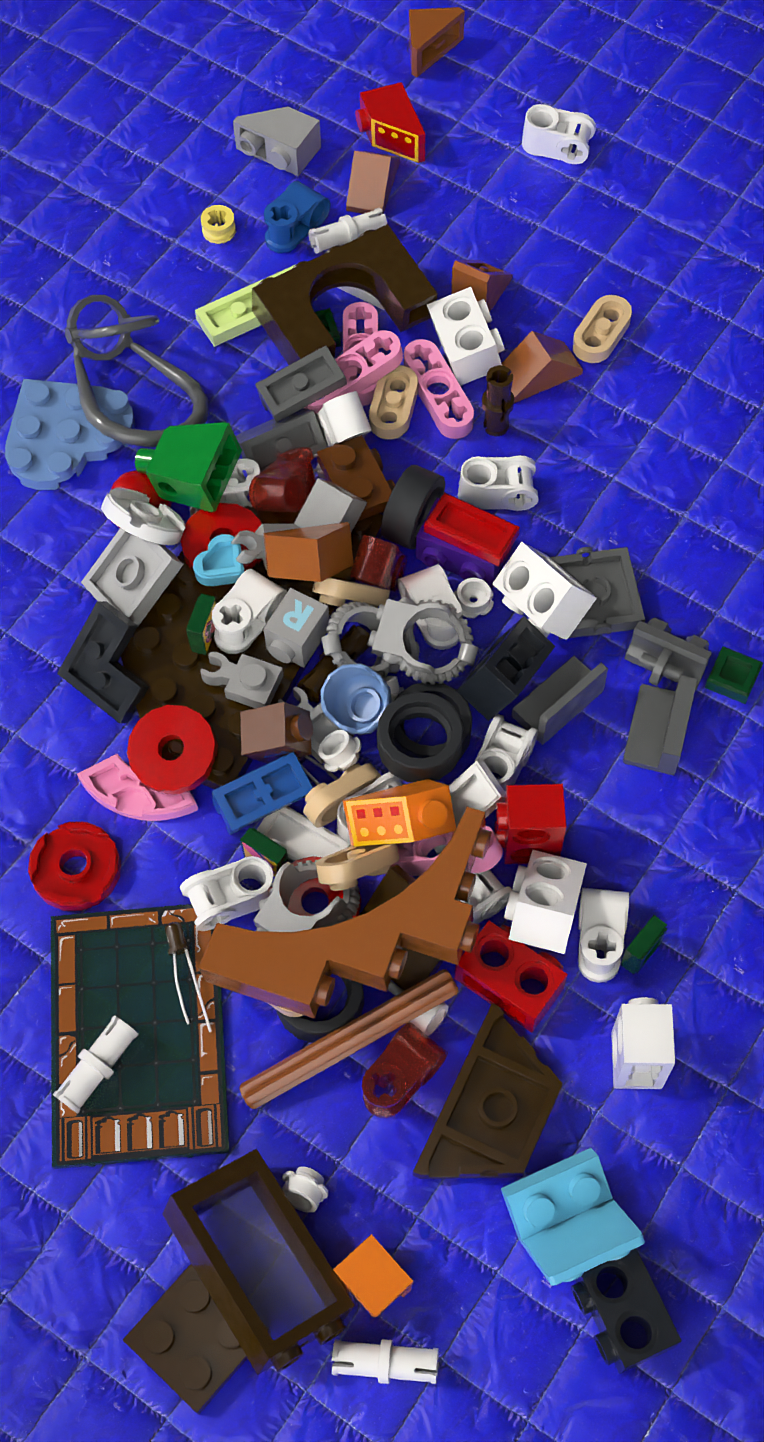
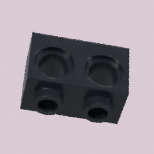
[456,616,555,721]
[571,1248,682,1374]

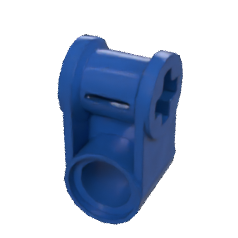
[264,181,331,253]

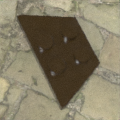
[413,1004,563,1179]

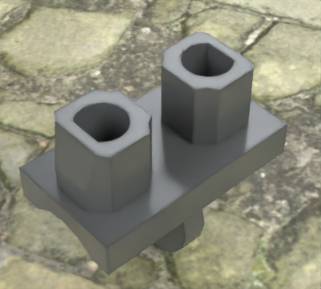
[624,618,712,691]

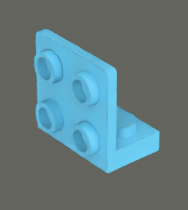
[501,1148,645,1286]

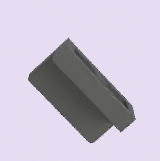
[255,346,347,423]
[236,408,328,479]
[511,656,608,745]
[623,675,697,776]

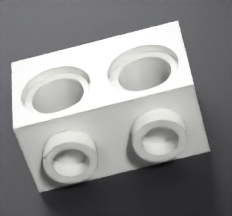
[427,287,505,386]
[492,542,597,640]
[504,850,587,954]
[611,997,675,1089]

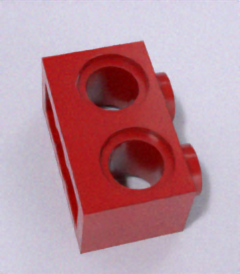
[494,784,566,864]
[455,920,568,1033]

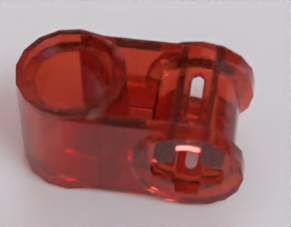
[249,447,317,513]
[349,535,407,592]
[362,1022,448,1118]

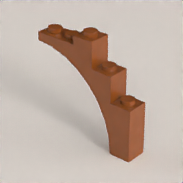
[198,807,492,1019]

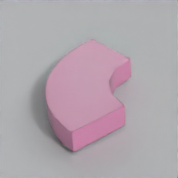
[77,754,198,821]

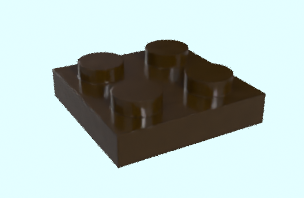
[123,1264,270,1415]

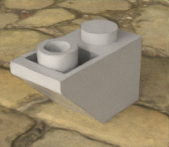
[233,106,321,176]

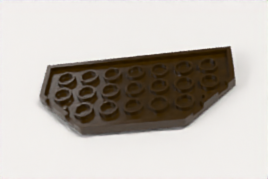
[121,487,383,790]

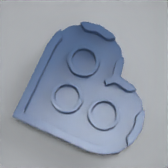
[5,379,135,491]

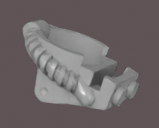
[368,597,478,684]
[321,602,420,677]
[253,860,360,932]

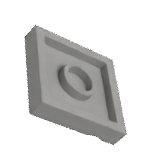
[81,528,184,626]

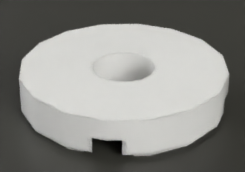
[101,488,185,545]

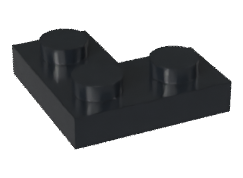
[57,601,149,723]

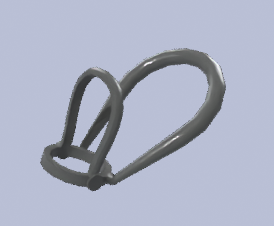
[65,295,209,447]

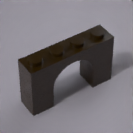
[252,224,438,365]

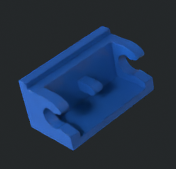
[212,751,313,835]

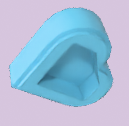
[193,534,244,586]

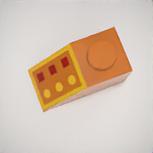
[343,779,456,847]

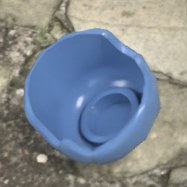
[320,664,392,735]

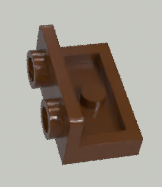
[317,435,395,521]

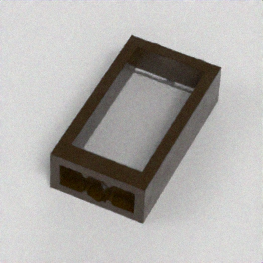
[162,1148,355,1375]

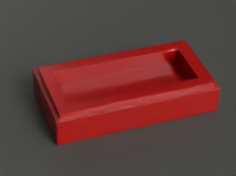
[424,492,520,567]

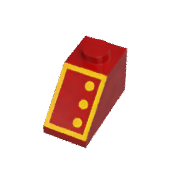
[355,82,425,163]

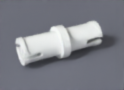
[309,208,387,254]
[53,1016,139,1114]
[332,1339,439,1384]

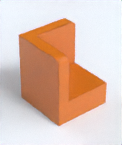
[333,1234,413,1317]

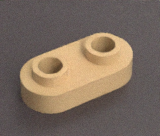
[573,295,632,363]
[369,365,418,439]
[312,577,390,608]
[303,763,382,828]
[315,843,400,891]

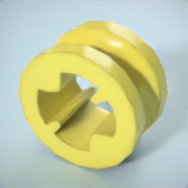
[201,205,236,244]

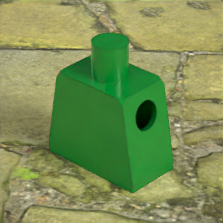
[135,422,242,512]

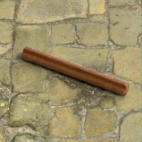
[239,969,459,1109]

